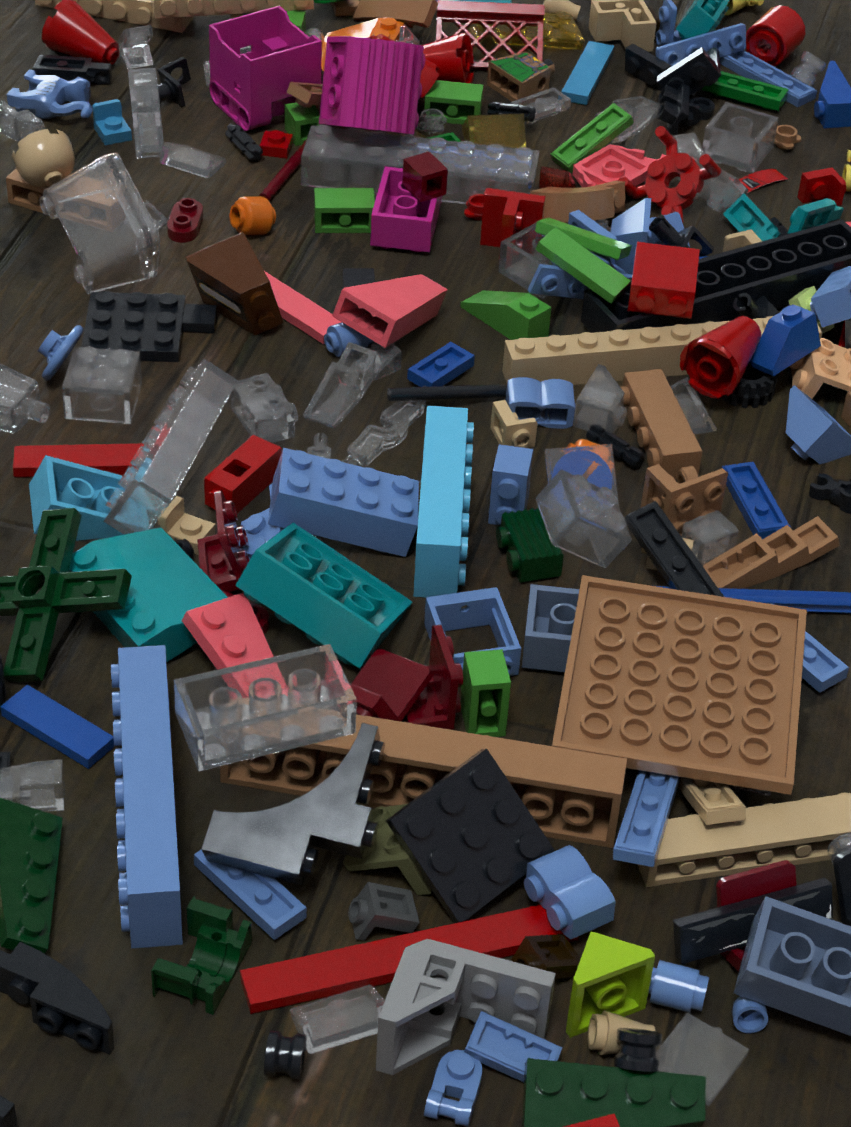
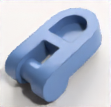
[424,1050,482,1127]

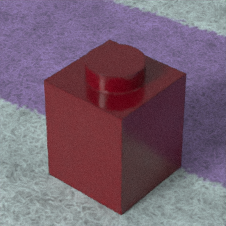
[402,152,448,202]

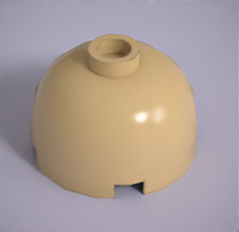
[12,129,75,188]

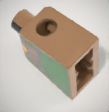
[487,52,555,106]

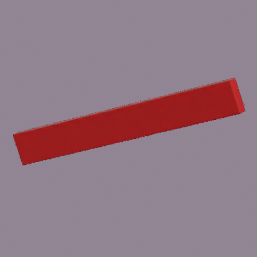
[240,905,579,1014]

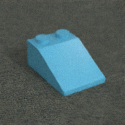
[29,455,150,541]

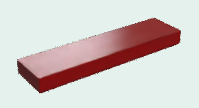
[13,443,153,477]

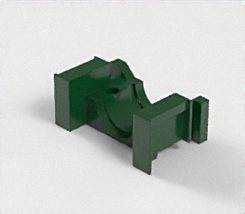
[151,896,252,1015]

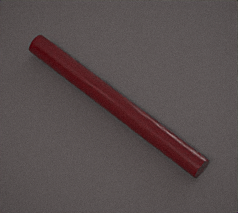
[259,137,317,201]

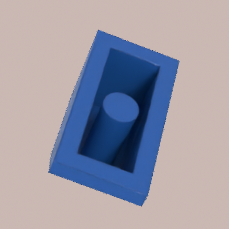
[750,304,821,376]

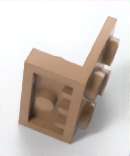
[641,464,728,538]

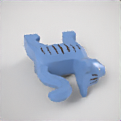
[6,69,93,119]

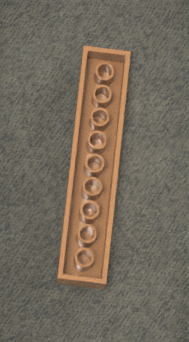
[219,694,627,848]

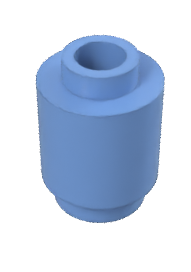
[324,322,373,357]
[648,960,709,1013]

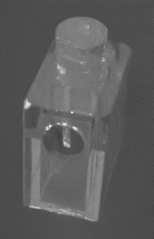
[0,363,50,433]

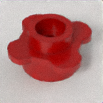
[464,194,484,220]

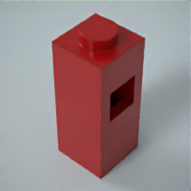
[204,435,282,514]

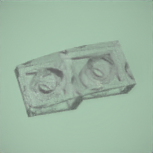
[0,100,45,142]

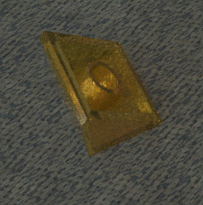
[462,114,527,158]

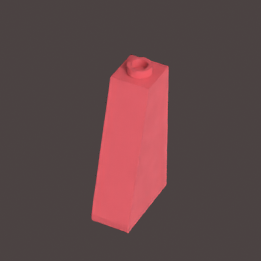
[332,274,448,348]

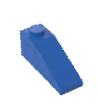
[814,61,851,128]

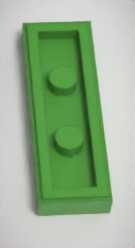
[551,103,634,174]
[535,218,632,260]
[535,227,631,304]

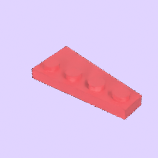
[182,592,295,704]

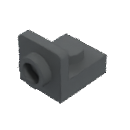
[348,882,420,941]

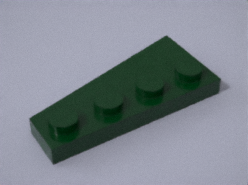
[0,798,63,954]
[522,1058,706,1127]

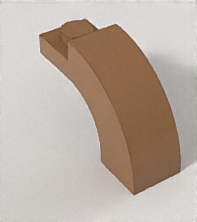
[530,181,626,223]

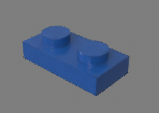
[407,342,475,387]

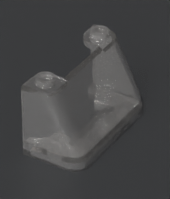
[40,152,160,294]

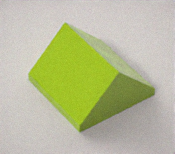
[566,931,655,1038]

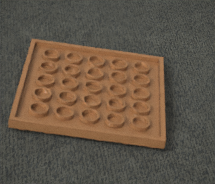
[552,575,807,795]

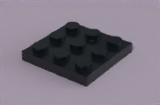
[81,291,186,362]
[386,748,555,923]

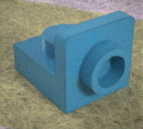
[93,99,132,145]

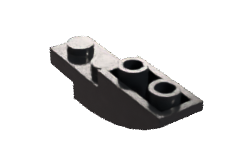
[0,942,114,1055]

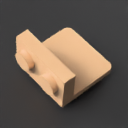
[789,338,851,399]

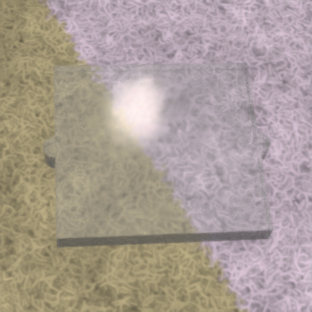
[656,1012,749,1106]

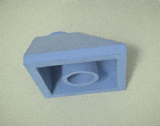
[610,198,652,274]
[786,385,851,464]

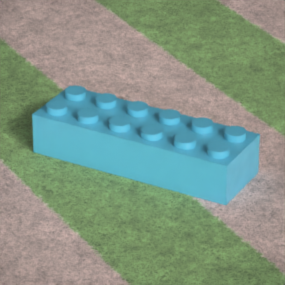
[413,406,474,598]

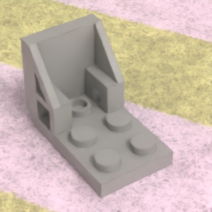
[376,939,556,1075]

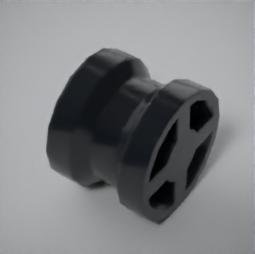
[614,1028,662,1072]
[264,1030,307,1080]

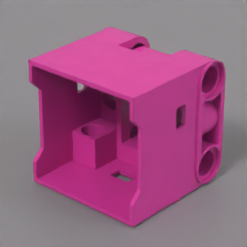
[209,6,322,131]

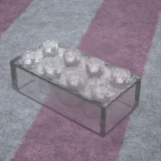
[174,644,357,771]

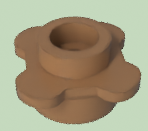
[768,125,801,150]

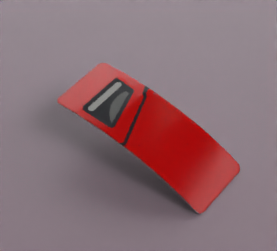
[734,169,788,193]

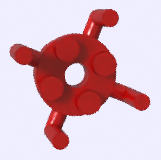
[618,126,721,223]

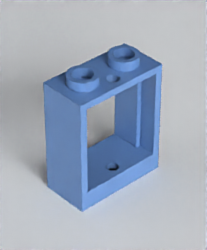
[424,587,521,676]

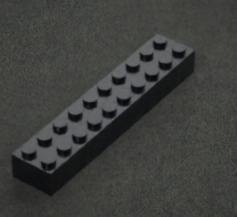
[581,219,851,333]

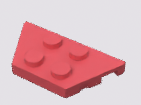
[572,144,666,187]

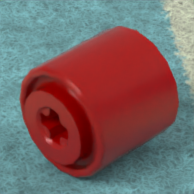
[746,5,805,66]

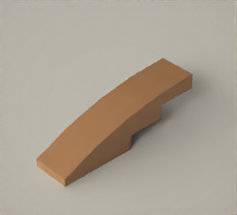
[353,0,439,28]
[703,516,839,589]

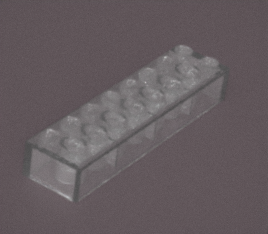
[301,125,540,204]

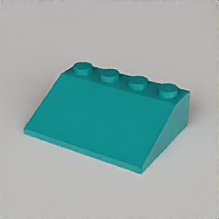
[235,523,413,669]
[69,527,228,662]

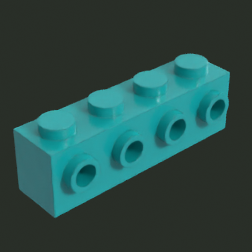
[676,0,730,40]

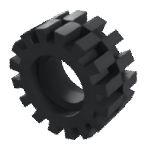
[722,353,778,408]

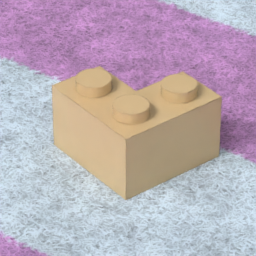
[588,0,657,52]

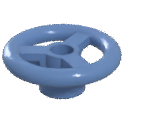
[38,325,84,381]

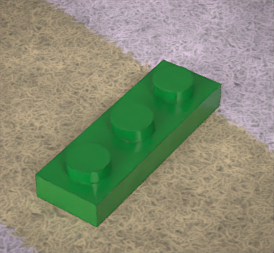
[702,71,789,111]

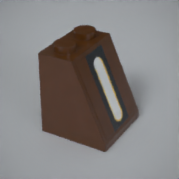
[185,232,284,335]

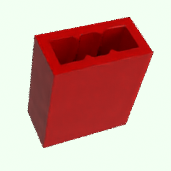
[628,242,700,319]

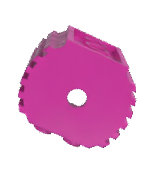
[319,36,425,135]

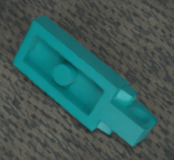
[723,193,781,241]
[787,198,844,234]

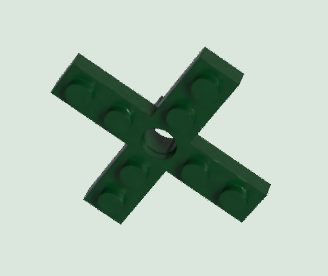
[0,508,132,682]

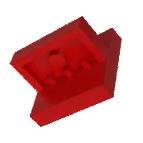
[480,188,546,267]

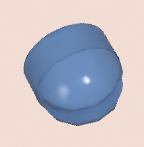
[732,996,768,1033]

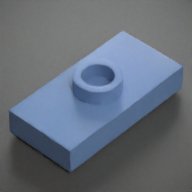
[464,1011,563,1082]

